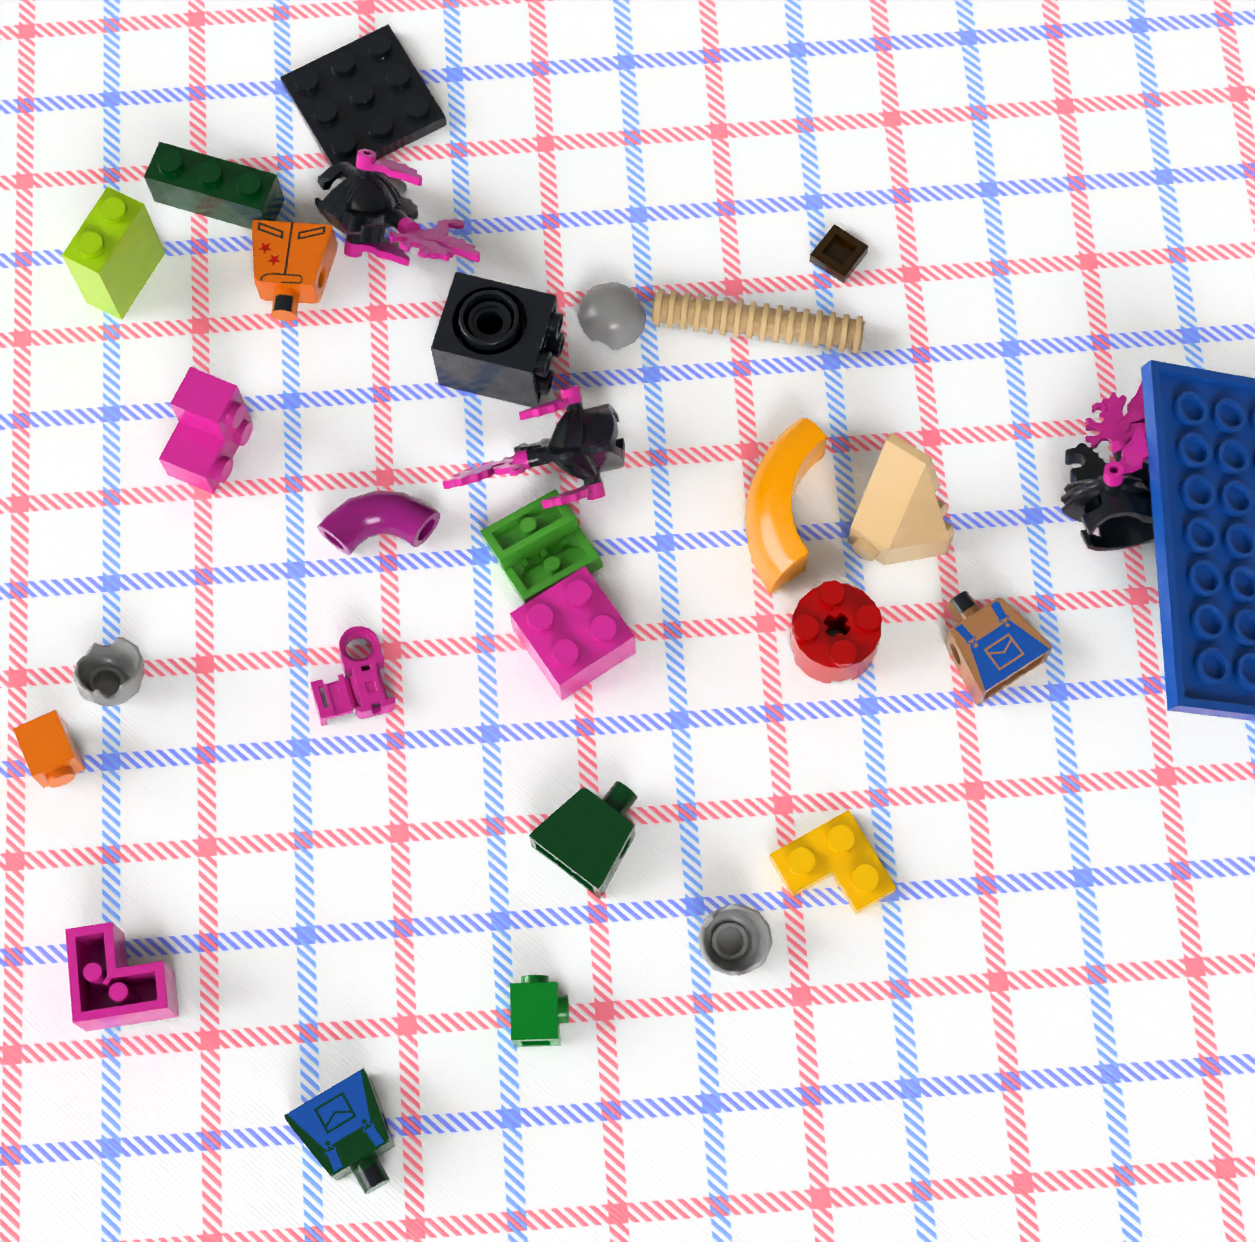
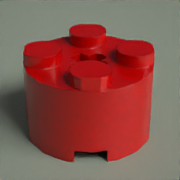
[790,580,882,684]

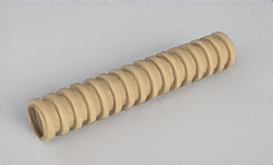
[652,288,865,354]

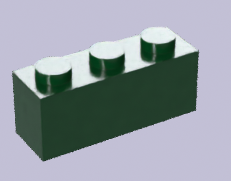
[144,141,285,229]

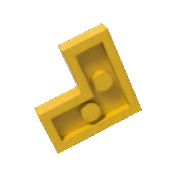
[769,810,897,914]

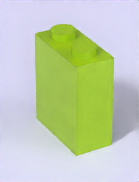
[62,186,165,320]

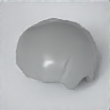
[577,282,646,350]
[73,637,144,707]
[698,904,773,976]

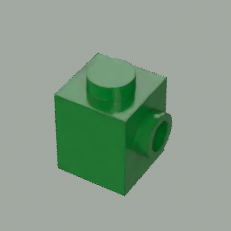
[510,975,569,1047]

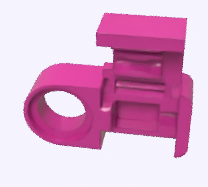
[310,626,395,726]

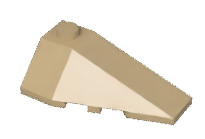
[848,433,955,566]

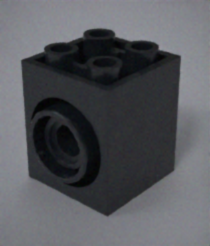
[431,272,565,408]

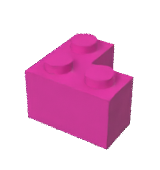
[159,367,253,494]
[65,922,179,1032]

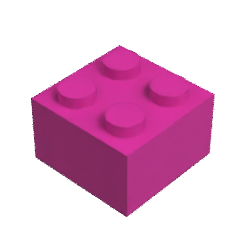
[510,566,636,701]

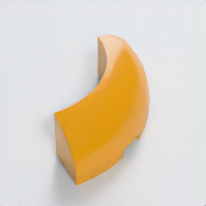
[745,417,827,594]

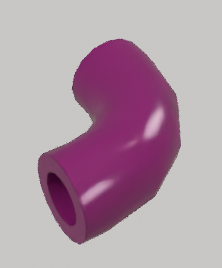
[317,491,441,555]

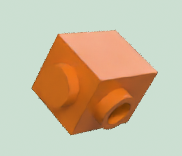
[13,710,86,788]

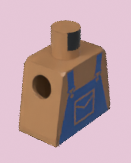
[945,591,1053,706]

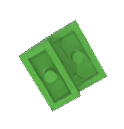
[480,489,603,604]

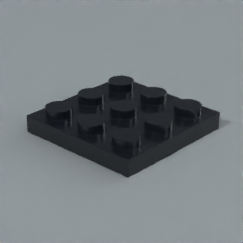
[280,24,447,179]

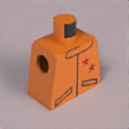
[252,220,338,321]

